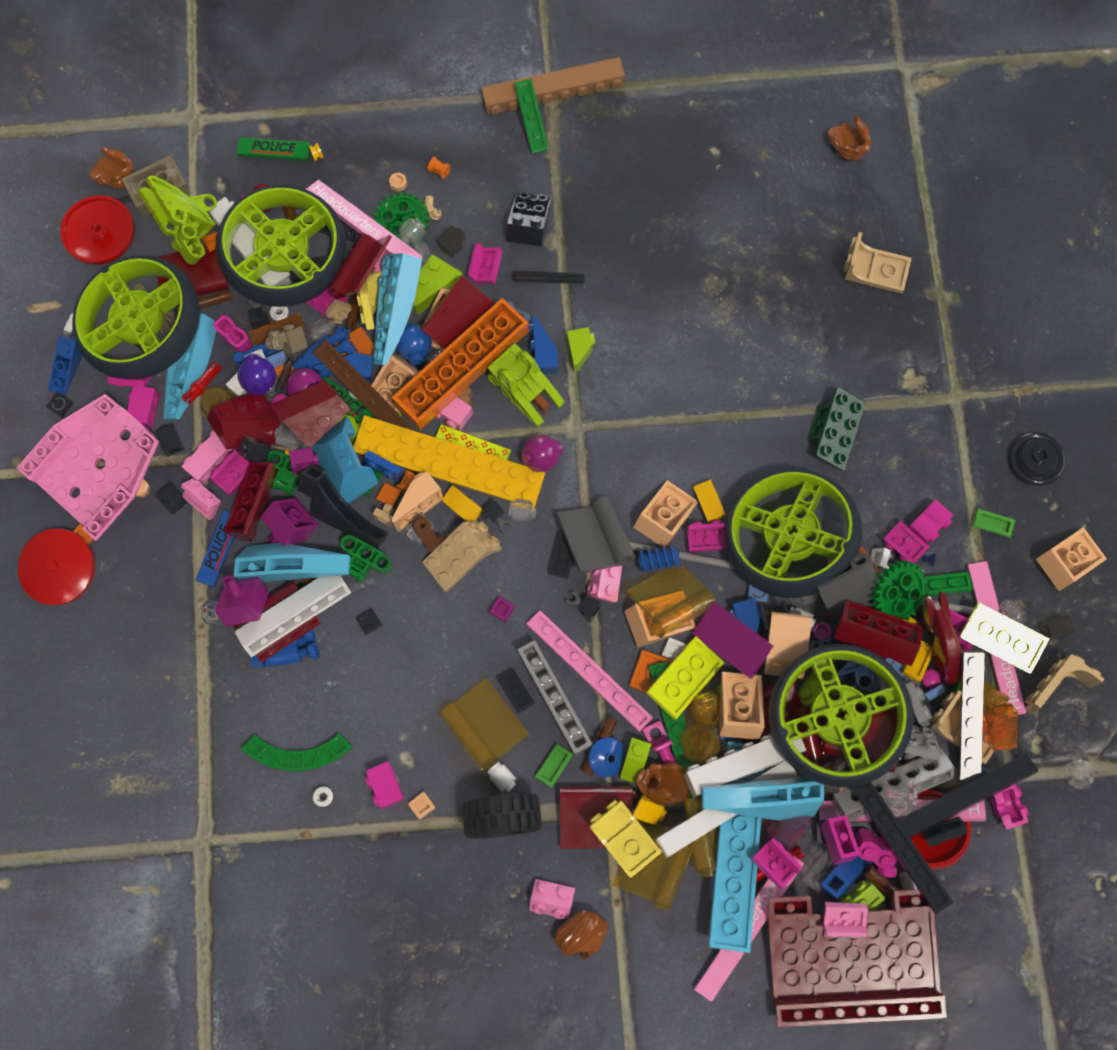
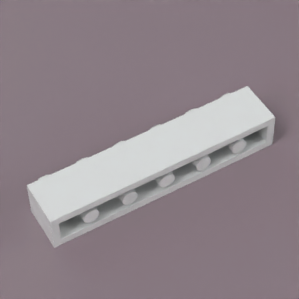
[210,197,291,286]
[235,576,351,657]
[684,734,806,798]

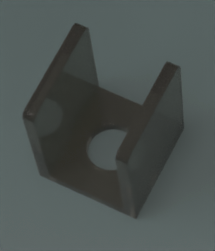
[758,600,789,636]

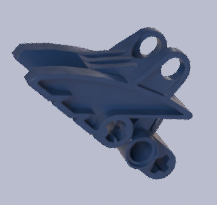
[808,637,883,695]

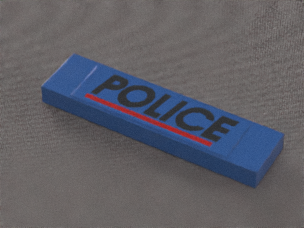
[196,510,234,588]

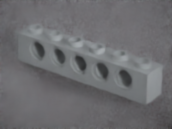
[517,640,592,756]
[834,749,955,822]

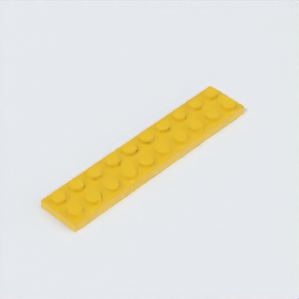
[353,415,546,509]

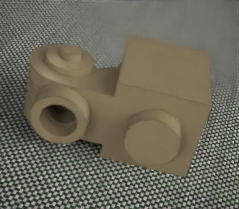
[265,324,308,353]

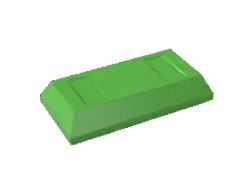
[973,509,1015,538]
[535,744,573,788]

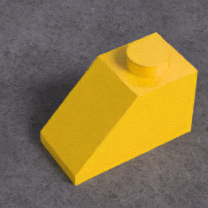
[632,795,667,825]

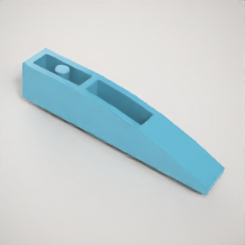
[373,253,422,366]
[163,314,216,420]
[234,543,350,582]
[701,776,824,820]

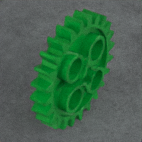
[373,192,431,246]
[870,560,928,620]

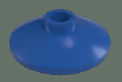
[588,737,626,777]

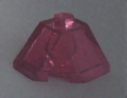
[766,816,812,852]

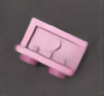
[181,478,222,520]
[587,566,622,603]
[529,879,575,919]
[823,902,868,938]

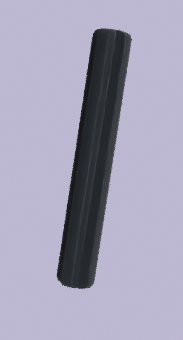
[513,271,585,284]

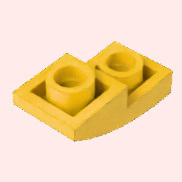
[693,479,726,523]
[441,485,483,522]

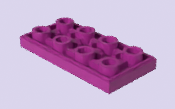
[692,601,774,679]

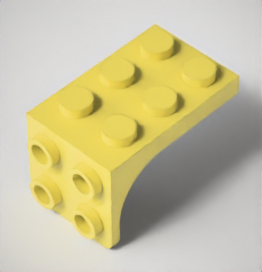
[357,271,382,330]
[589,800,662,878]

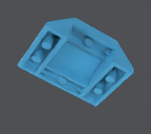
[307,417,378,504]

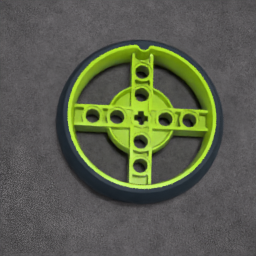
[216,185,346,307]
[72,255,200,380]
[725,469,862,598]
[769,644,913,787]

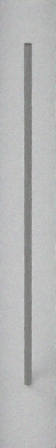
[629,542,974,615]

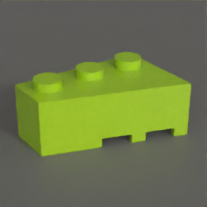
[411,255,463,315]

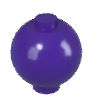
[237,354,276,395]

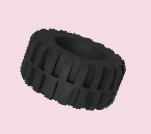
[462,794,542,839]

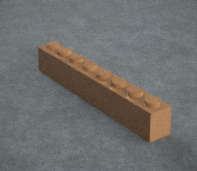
[481,57,625,115]

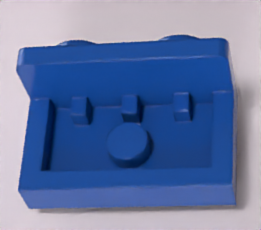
[364,451,406,482]

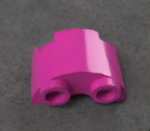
[991,784,1029,830]

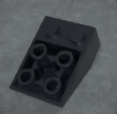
[506,192,552,246]

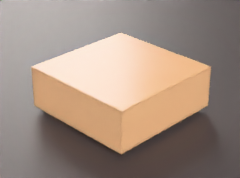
[408,791,436,820]

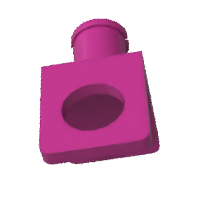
[643,721,676,764]

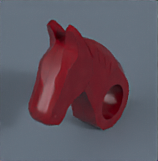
[917,591,962,686]

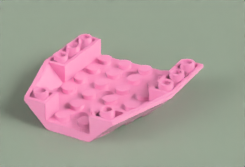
[16,394,159,541]

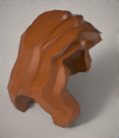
[827,116,871,161]
[90,147,134,189]
[636,763,690,804]
[554,910,608,959]

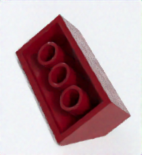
[223,462,278,542]
[834,599,923,666]

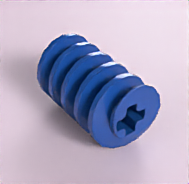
[639,544,681,573]

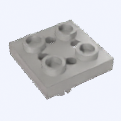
[893,682,932,727]
[902,725,942,763]

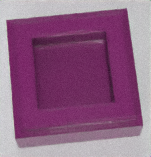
[489,596,515,623]

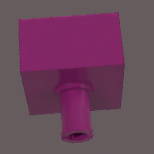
[261,498,319,546]
[214,575,269,627]

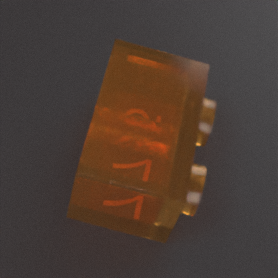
[984,703,1018,751]

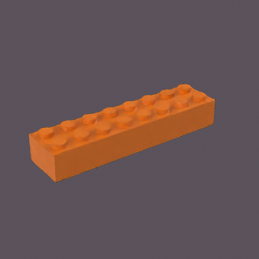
[392,298,529,430]

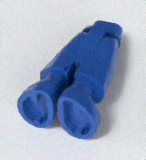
[292,324,358,371]
[250,629,320,668]

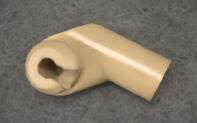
[424,196,442,220]

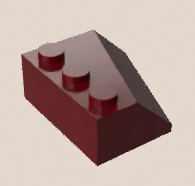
[270,380,351,448]
[207,394,285,449]

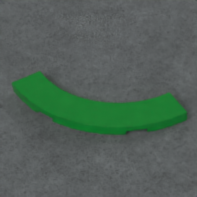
[240,733,353,772]

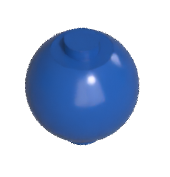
[396,323,432,366]

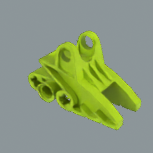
[138,175,217,265]
[487,343,565,428]

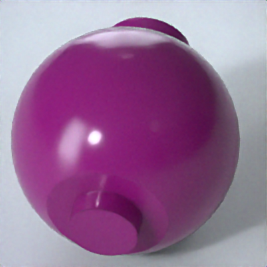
[286,368,323,396]
[521,435,563,473]

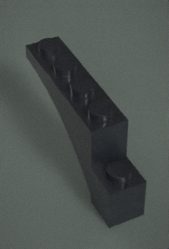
[297,464,388,549]

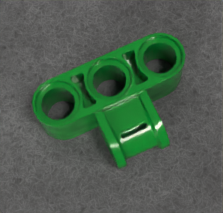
[267,450,302,496]
[340,535,393,583]

